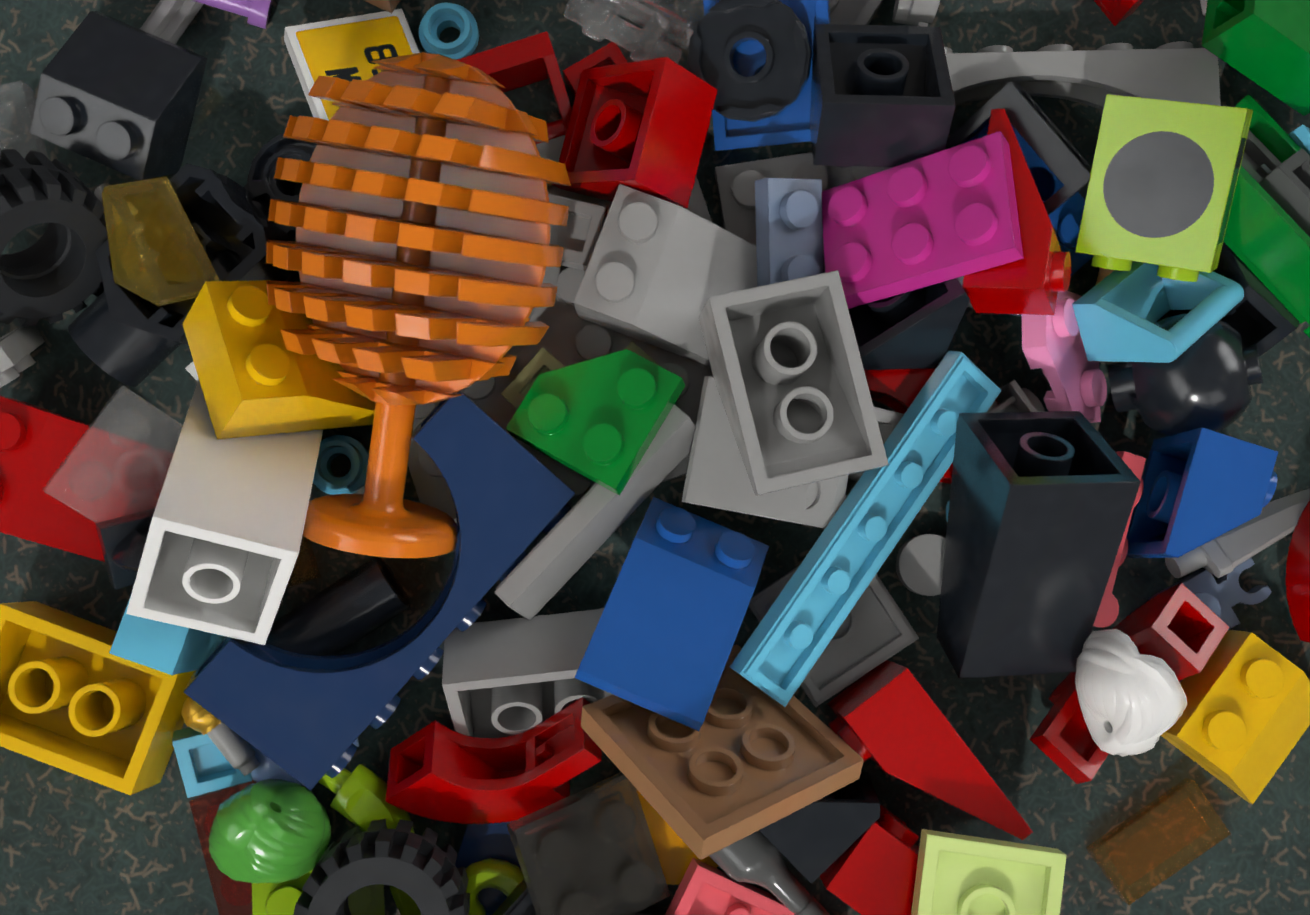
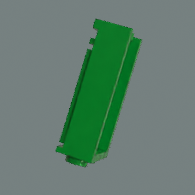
[1223,95,1310,338]

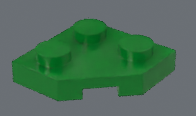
[505,349,685,496]

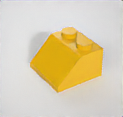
[1160,630,1310,804]

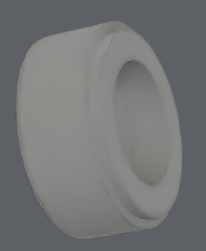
[895,534,946,596]

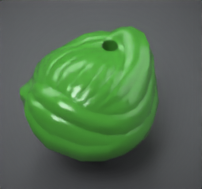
[208,779,331,883]

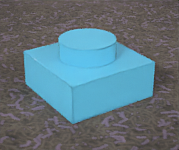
[172,727,252,798]

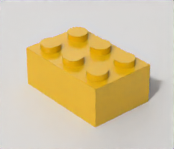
[0,601,196,796]

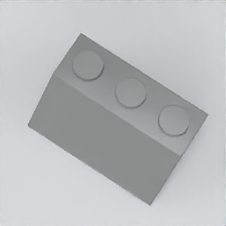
[442,608,612,738]

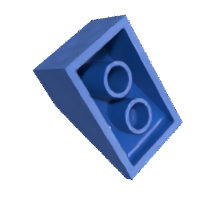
[575,497,769,731]

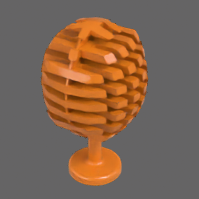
[266,52,571,558]

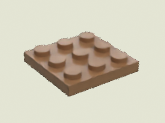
[581,644,864,860]

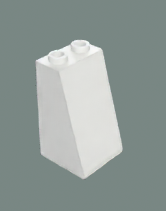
[126,379,323,645]

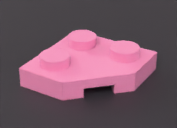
[1022,291,1107,423]

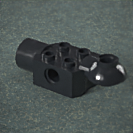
[68,134,317,387]

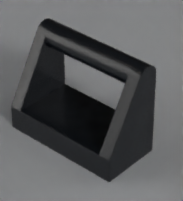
[945,82,1092,216]

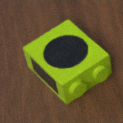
[1075,94,1253,282]

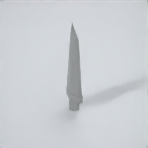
[1165,488,1310,578]

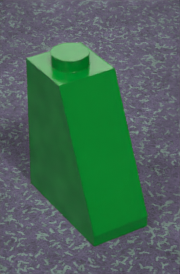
[1202,0,1310,116]

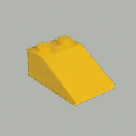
[182,280,376,439]

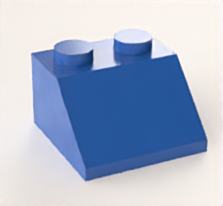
[1126,427,1278,558]

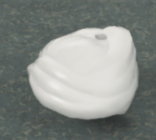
[1075,629,1187,757]

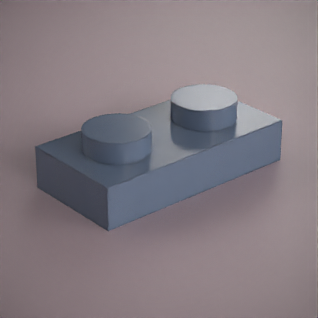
[755,178,823,287]

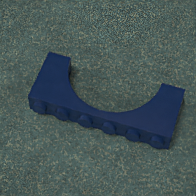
[184,391,575,790]

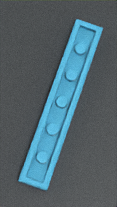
[730,350,1002,707]

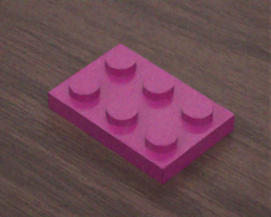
[822,131,1024,309]

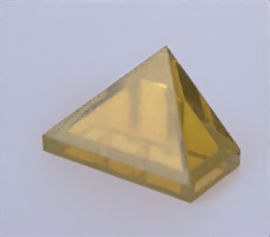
[102,176,220,306]

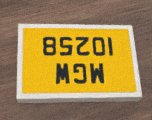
[284,9,420,121]

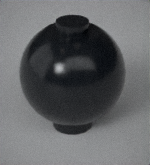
[1109,314,1263,436]

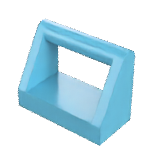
[1072,261,1244,363]

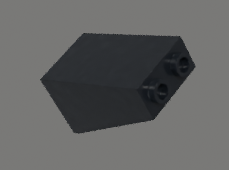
[937,411,1141,678]

